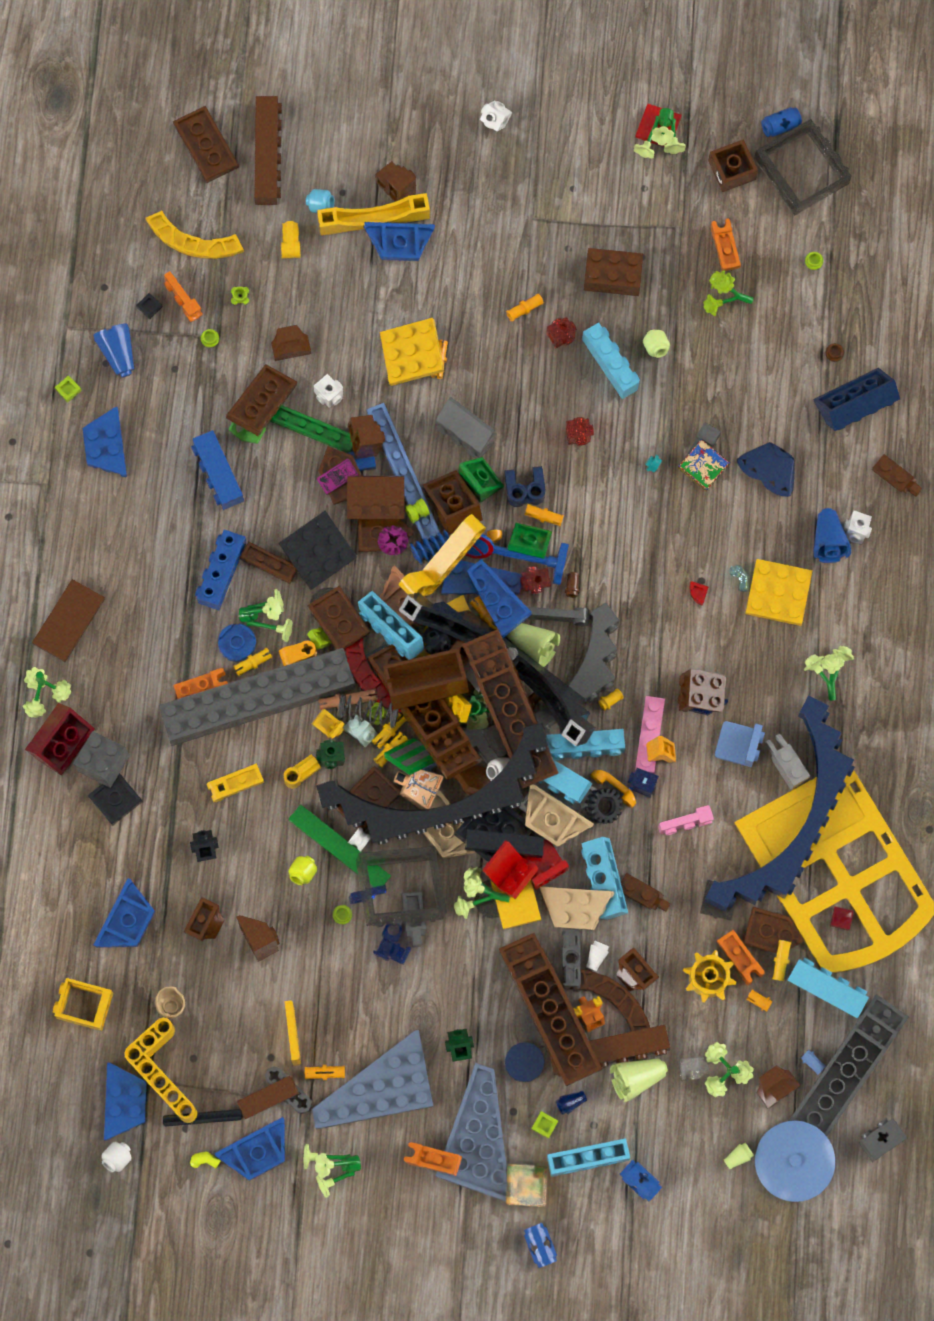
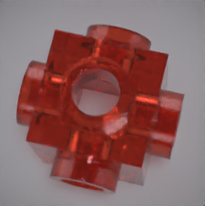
[546,317,577,349]
[566,417,594,446]
[520,566,552,594]

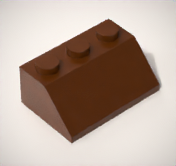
[347,476,405,519]
[236,915,280,962]

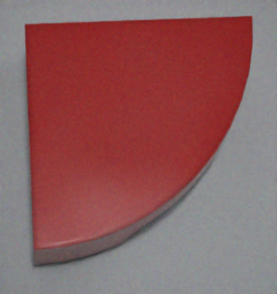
[689,581,709,606]

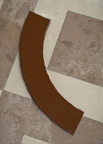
[569,969,650,1032]

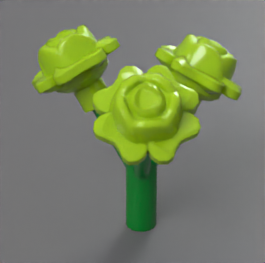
[703,270,753,316]

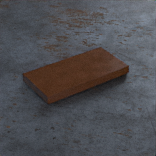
[173,106,239,183]
[226,364,297,436]
[32,579,105,662]

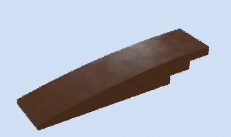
[463,629,559,788]
[368,644,481,780]
[499,933,602,1086]

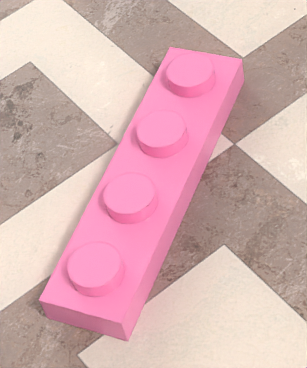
[635,696,665,774]

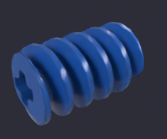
[410,530,449,565]

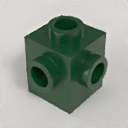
[316,740,345,769]
[445,1029,474,1062]

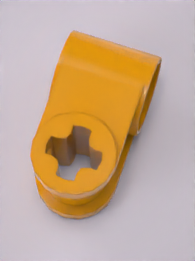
[279,641,317,666]

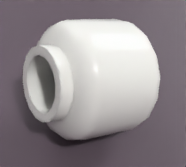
[486,757,510,781]
[102,1142,131,1172]

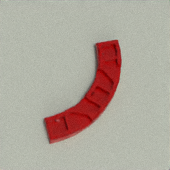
[345,638,403,714]

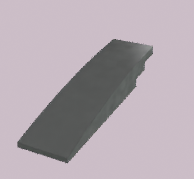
[789,994,909,1136]

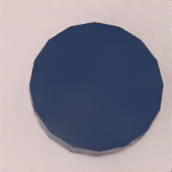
[505,1042,544,1082]

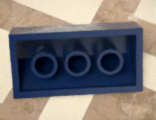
[813,367,900,431]

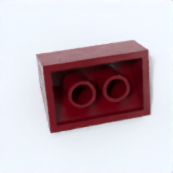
[25,703,95,776]

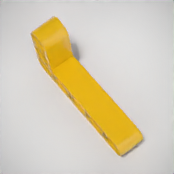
[399,514,486,596]
[125,1018,197,1123]

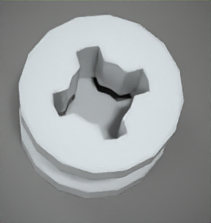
[348,827,371,852]

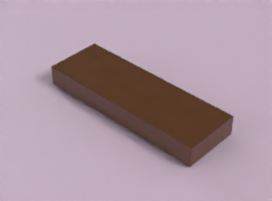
[240,541,297,584]
[237,1075,299,1119]

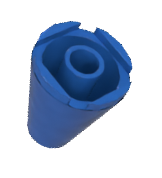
[93,323,134,378]
[813,508,851,563]

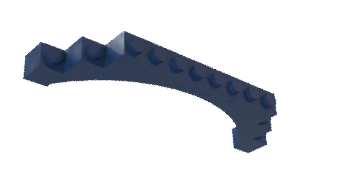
[705,695,855,912]

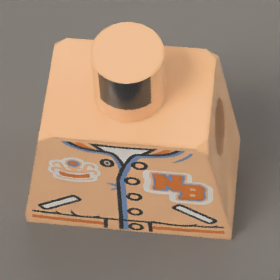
[394,770,443,810]

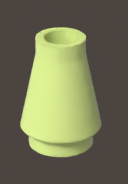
[724,1142,754,1169]

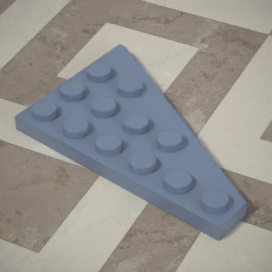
[436,1063,507,1202]

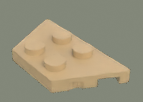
[525,784,594,847]
[423,790,476,859]
[540,887,614,930]

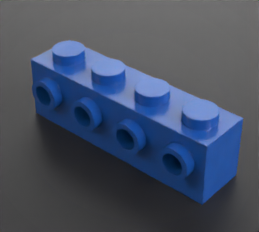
[191,430,244,510]
[195,529,246,611]

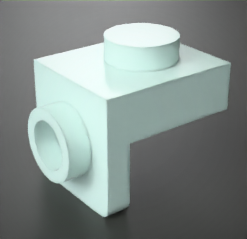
[343,715,377,747]

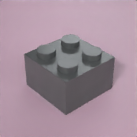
[73,731,130,788]

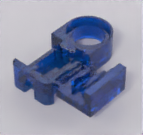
[373,921,411,965]

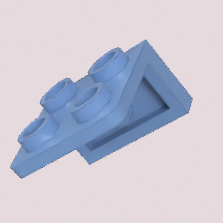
[715,721,765,767]

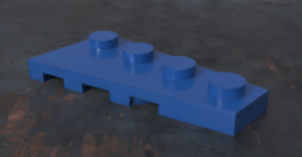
[467,559,532,638]
[441,560,524,595]

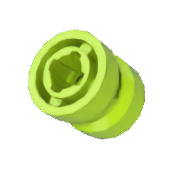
[405,498,430,523]

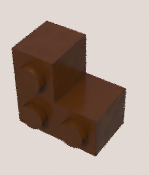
[375,161,416,202]
[348,415,385,459]

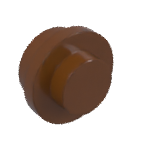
[825,343,844,362]

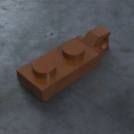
[872,454,922,497]
[621,873,671,912]

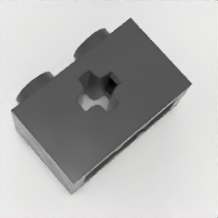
[859,1118,907,1163]

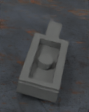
[401,891,426,947]

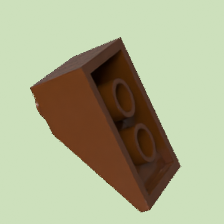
[422,470,483,535]

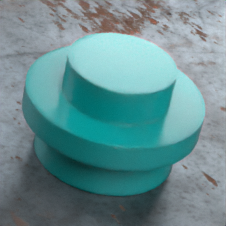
[645,454,662,473]

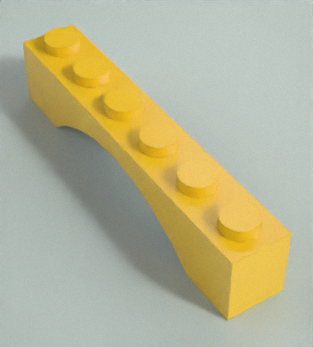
[317,193,430,236]

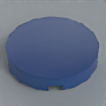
[218,624,256,662]

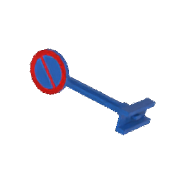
[465,534,569,585]

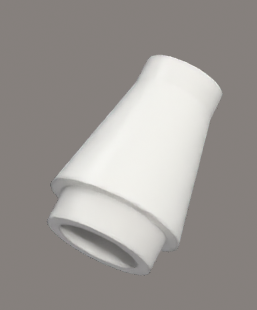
[586,941,609,971]

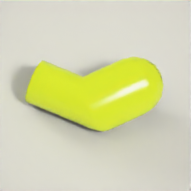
[190,1151,221,1169]

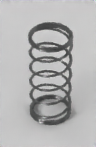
[337,694,399,728]

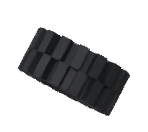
[585,788,623,824]

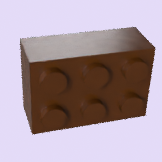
[583,248,643,296]

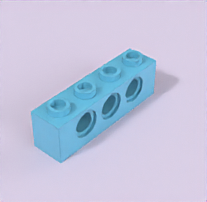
[581,837,628,920]
[547,1138,630,1177]

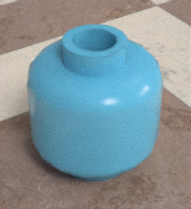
[306,189,334,213]

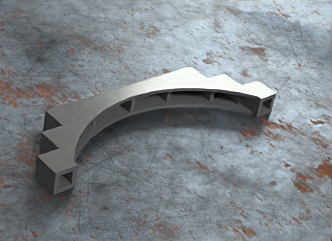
[463,602,619,766]

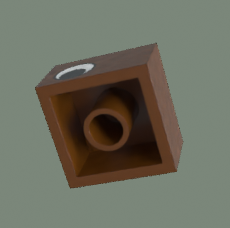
[708,139,758,192]

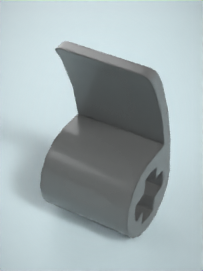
[688,422,721,454]

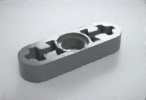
[265,1067,312,1114]

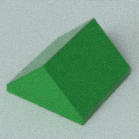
[459,457,504,503]

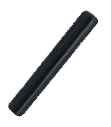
[163,1109,242,1127]

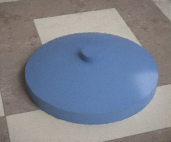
[755,1121,835,1202]

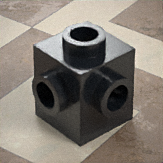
[420,627,453,655]
[190,830,219,862]

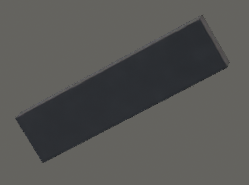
[465,829,544,858]

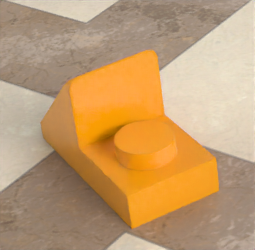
[646,736,676,763]

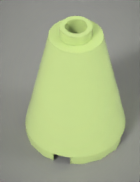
[506,623,560,667]
[610,1058,668,1102]

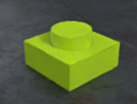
[55,375,82,403]
[307,627,332,650]
[531,1111,558,1139]

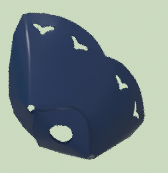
[737,442,795,497]

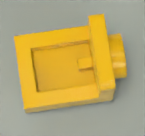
[311,709,345,739]

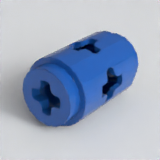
[761,107,802,137]
[619,1160,662,1202]
[524,1223,557,1268]

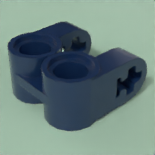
[504,466,546,507]

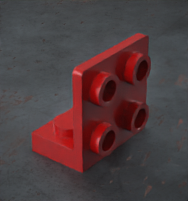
[522,839,569,890]
[483,841,539,899]

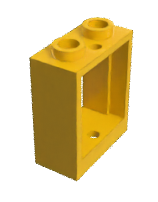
[53,978,114,1031]

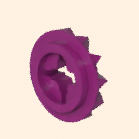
[378,525,408,555]

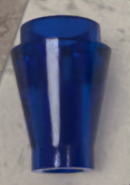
[556,1091,587,1115]

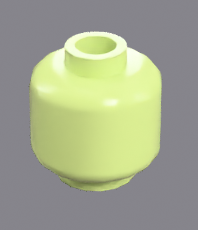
[643,330,670,358]

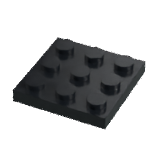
[278,510,357,590]
[454,806,533,862]

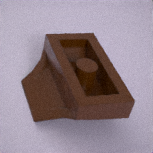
[271,325,311,361]
[184,897,224,941]
[616,947,659,991]
[756,1065,800,1109]

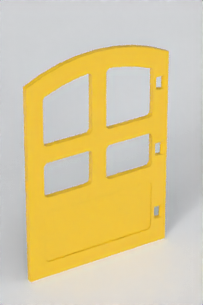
[734,770,934,973]

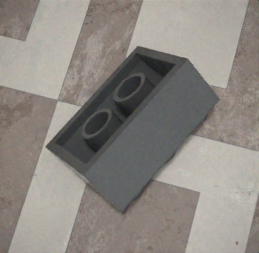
[436,397,495,458]

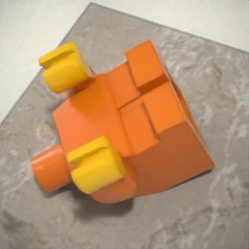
[573,996,605,1032]

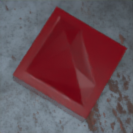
[830,906,854,931]

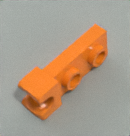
[711,218,741,271]
[164,271,203,322]
[173,668,228,699]
[717,930,765,986]
[404,1142,462,1176]

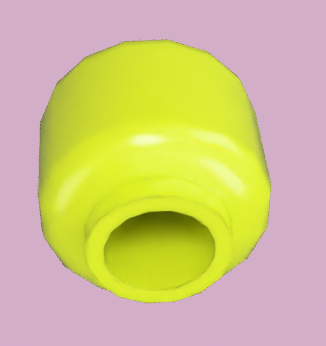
[288,856,317,885]

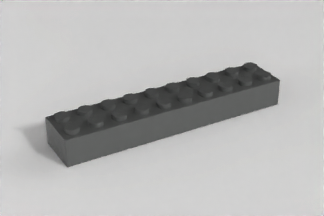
[159,648,355,746]

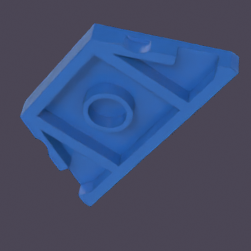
[364,222,435,261]
[82,407,127,477]
[93,878,155,948]
[104,1063,147,1141]
[214,1117,285,1181]

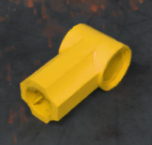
[281,221,301,259]
[284,754,321,789]

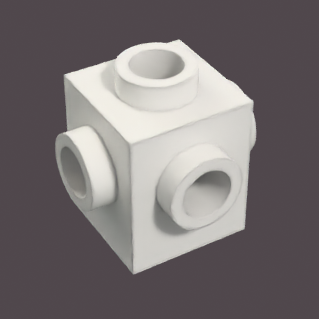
[480,101,512,131]
[314,374,343,408]
[843,511,872,544]

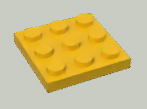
[380,318,444,386]
[745,559,813,626]

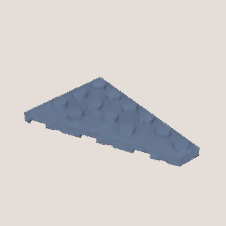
[312,1030,433,1130]

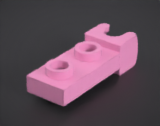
[658,805,714,835]

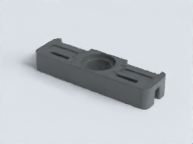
[562,929,581,989]

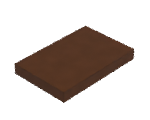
[307,585,371,650]
[335,765,401,832]

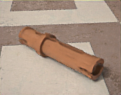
[319,688,378,710]

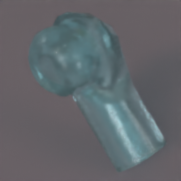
[729,565,749,592]

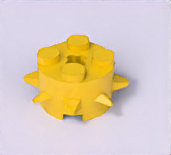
[683,950,736,1003]

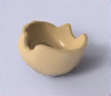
[155,987,185,1019]

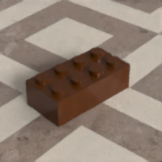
[383,648,469,710]

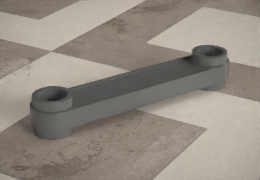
[527,607,590,627]

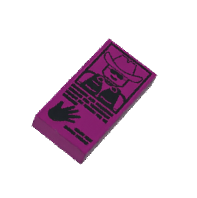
[316,459,358,495]

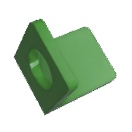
[229,422,266,444]

